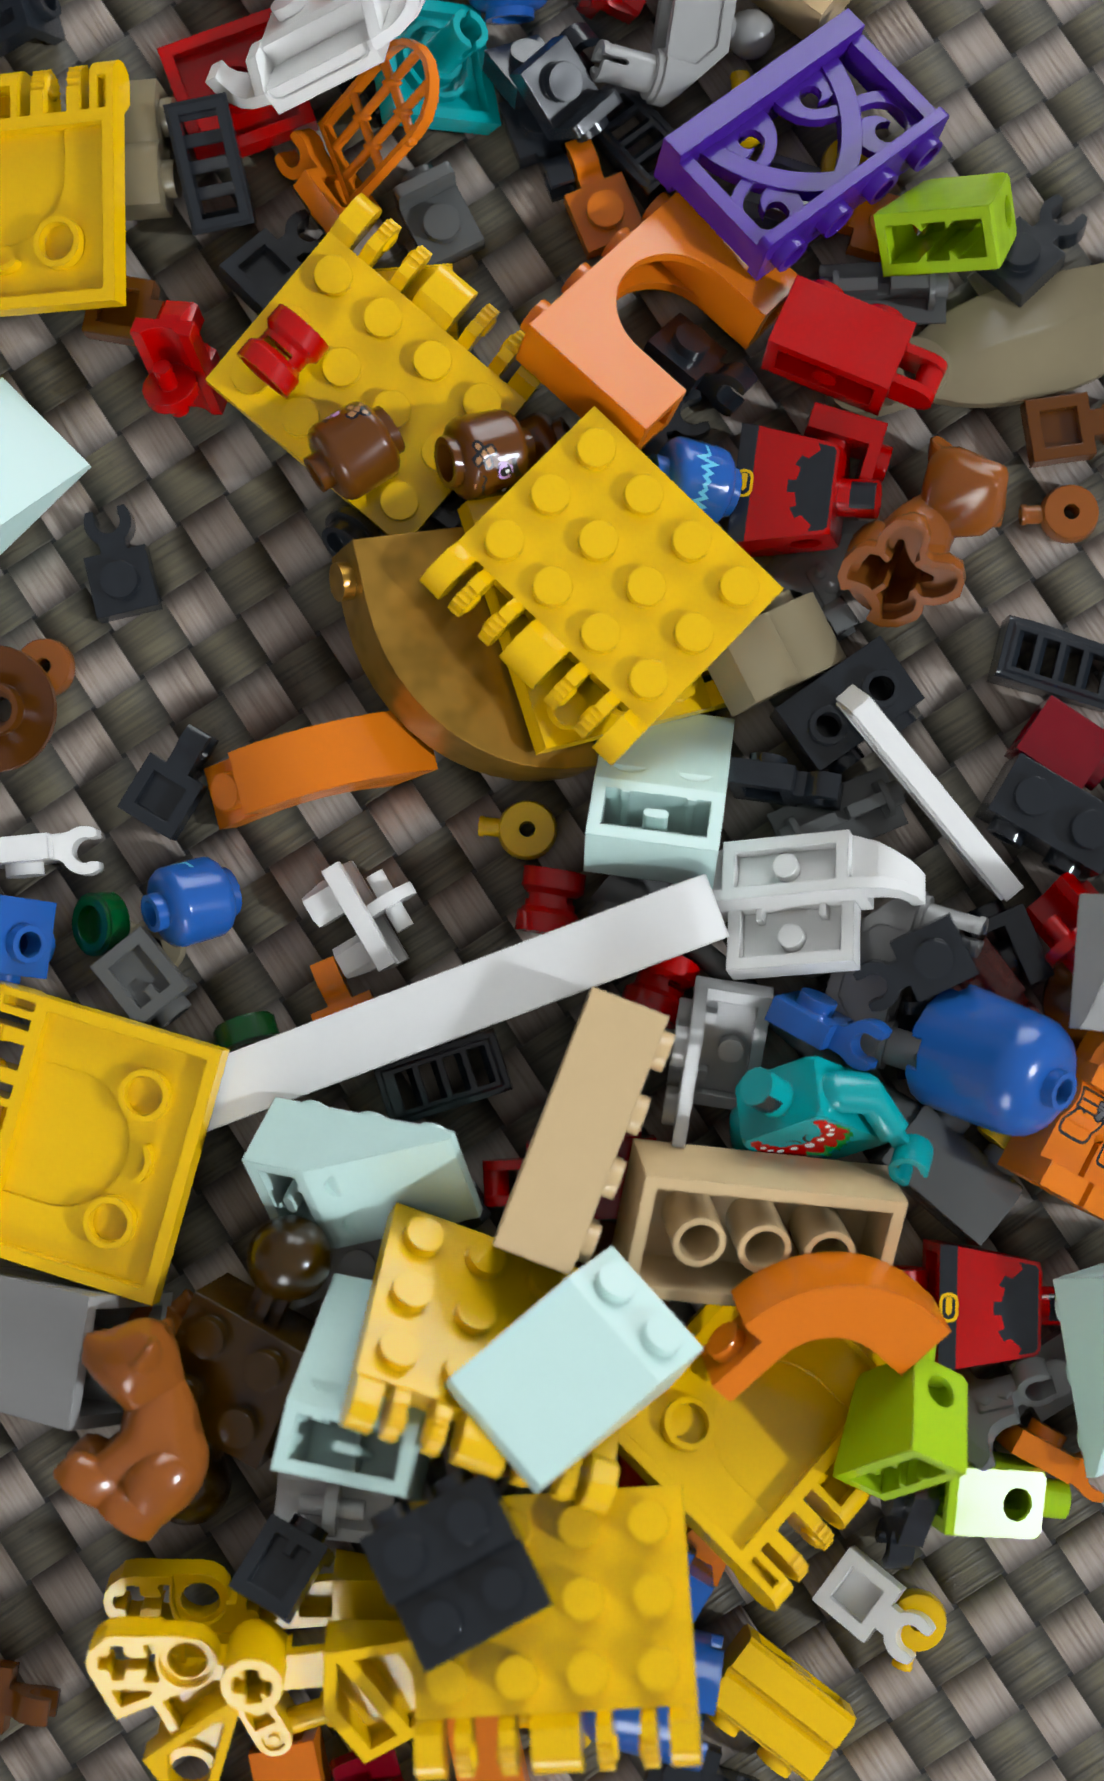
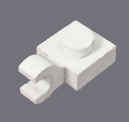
[0,826,104,879]

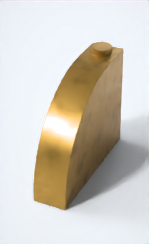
[329,527,598,781]

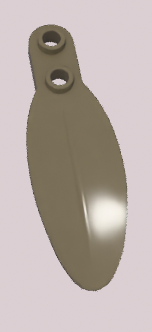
[824,263,1104,419]

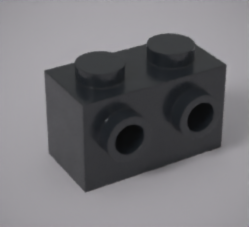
[769,636,925,774]
[974,753,1104,880]

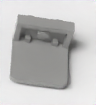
[661,976,774,1148]

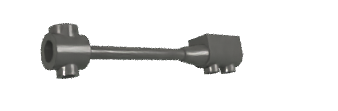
[587,875,1023,1246]

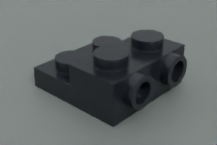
[359,1468,555,1673]

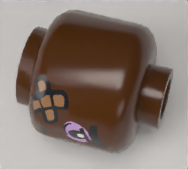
[303,401,405,500]
[434,409,536,501]

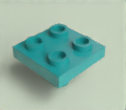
[374,0,501,135]

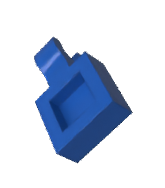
[764,987,892,1071]

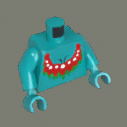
[729,1056,934,1186]

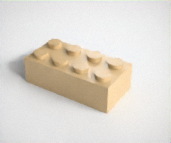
[493,987,675,1275]
[611,1138,908,1307]

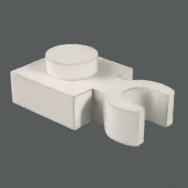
[812,1545,936,1665]

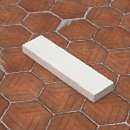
[835,684,1024,902]

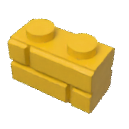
[706,1623,856,1781]

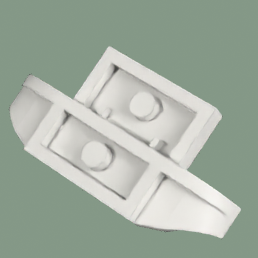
[205,0,425,115]
[712,829,926,980]

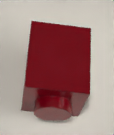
[1004,695,1104,791]

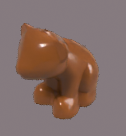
[837,436,1009,627]
[53,1317,209,1541]

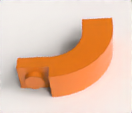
[204,711,438,830]
[701,1251,951,1402]

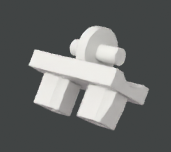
[302,861,417,979]
[274,1472,395,1543]

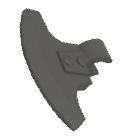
[763,520,868,642]
[953,1357,1057,1471]

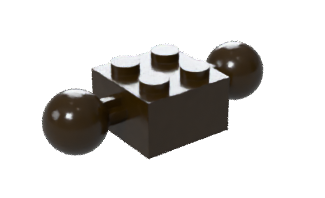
[170,1215,332,1526]

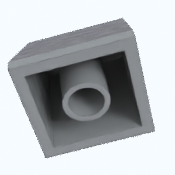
[0,1267,173,1431]

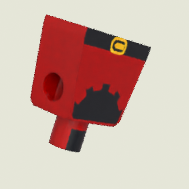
[727,423,882,557]
[922,1238,1061,1370]

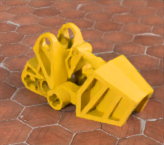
[86,1549,415,1781]

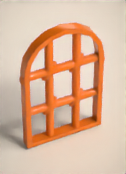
[318,38,440,205]

